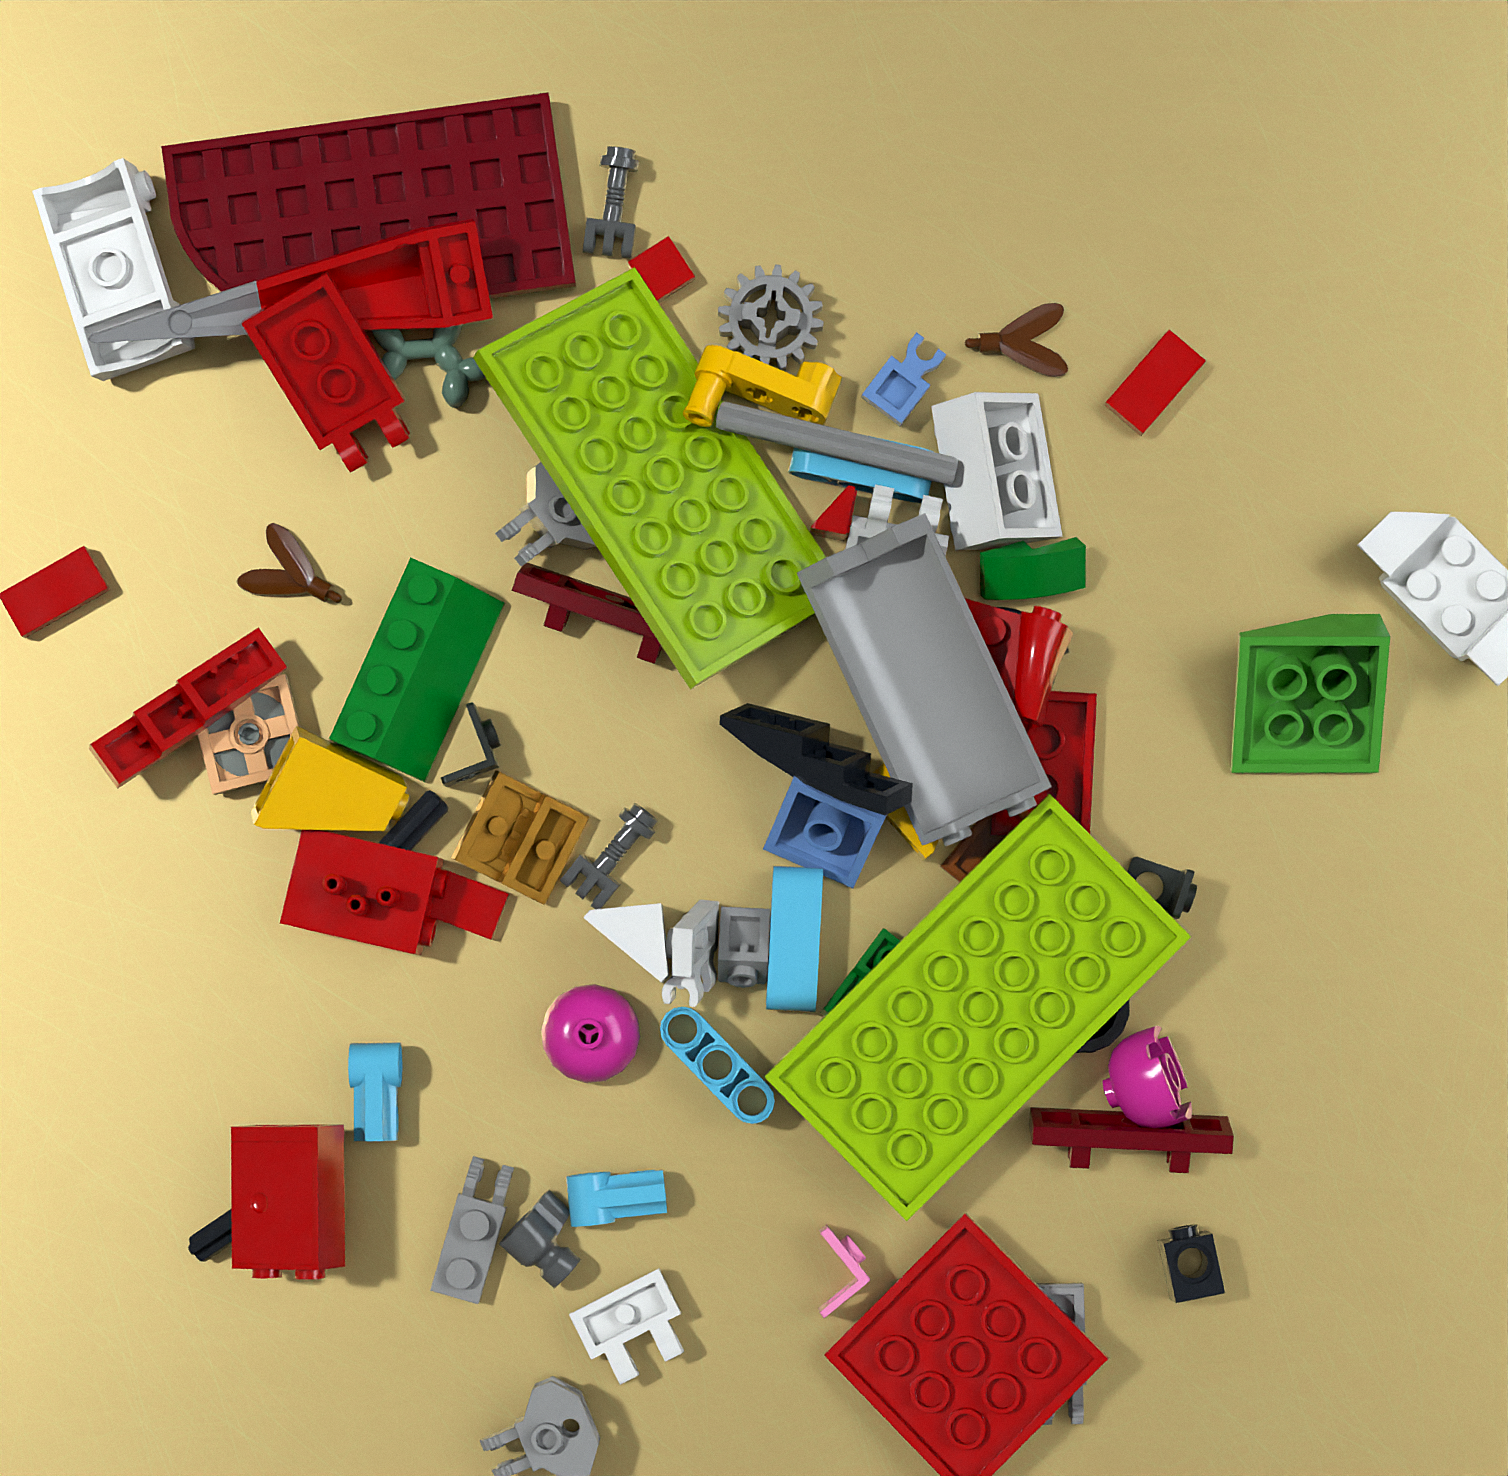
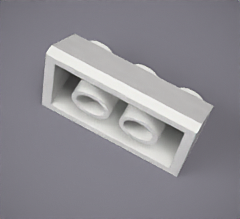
[931,392,1063,550]

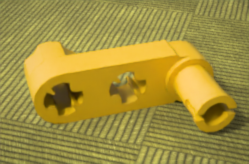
[683,345,842,427]

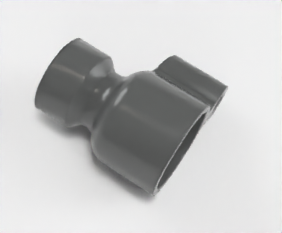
[499,1190,581,1289]

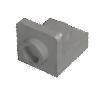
[718,907,770,988]

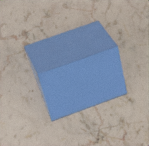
[763,776,886,888]

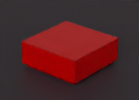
[628,236,695,303]

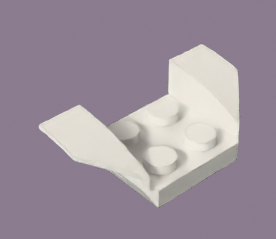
[1357,512,1508,686]

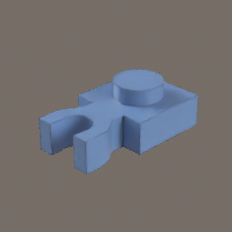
[861,332,946,426]

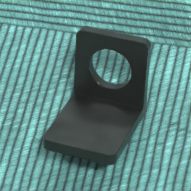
[441,702,501,787]
[1127,857,1197,920]

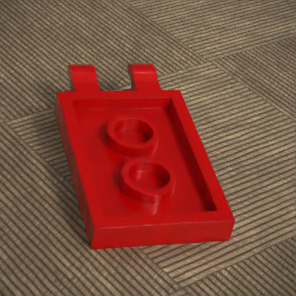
[241,271,410,473]

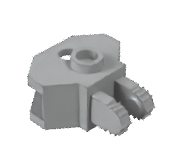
[495,462,596,566]
[480,1376,601,1476]

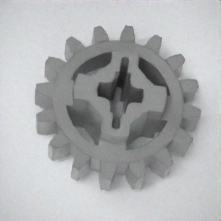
[718,264,824,371]

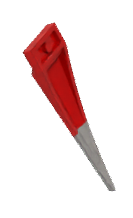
[88,218,493,343]

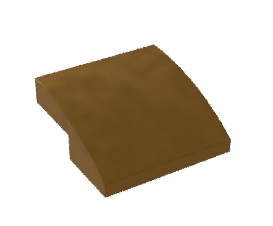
[451,770,589,905]

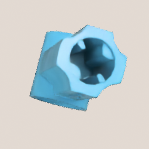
[348,1043,403,1141]
[566,1169,667,1227]

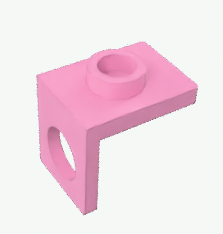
[818,1224,871,1318]

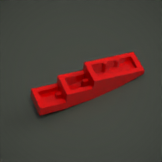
[89,627,287,789]

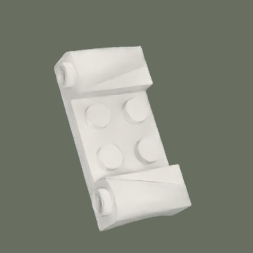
[32,158,195,381]

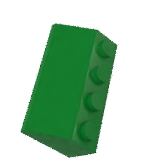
[329,557,505,782]

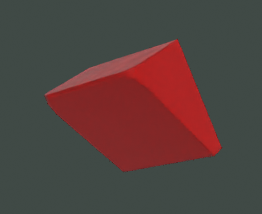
[810,485,857,541]

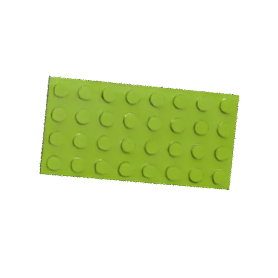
[473,267,826,690]
[764,794,1191,1221]

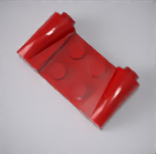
[965,598,1073,727]

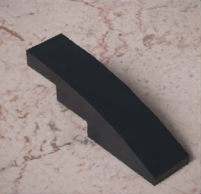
[720,703,913,816]

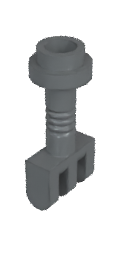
[583,146,639,259]
[560,803,658,909]

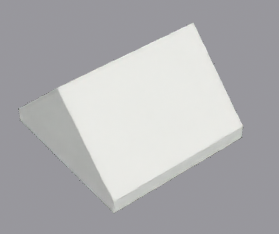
[583,903,669,983]

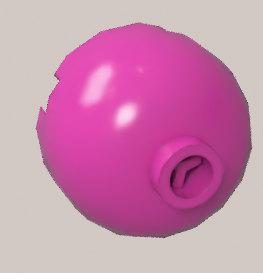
[541,984,640,1083]
[1103,1025,1192,1129]

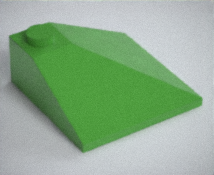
[1230,614,1390,773]

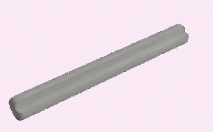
[716,402,958,485]

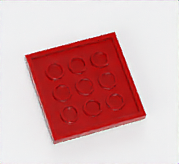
[824,1213,1109,1476]

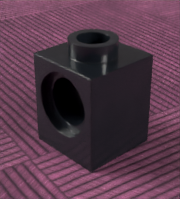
[1157,1224,1225,1303]

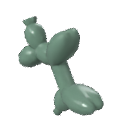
[371,324,485,408]

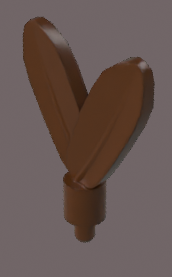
[965,303,1068,376]
[237,523,342,603]

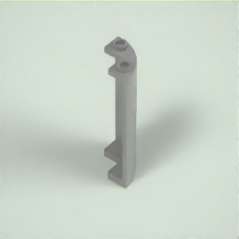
[797,513,1051,847]

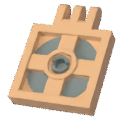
[198,659,300,795]

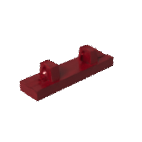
[512,562,662,664]
[1029,1107,1234,1173]

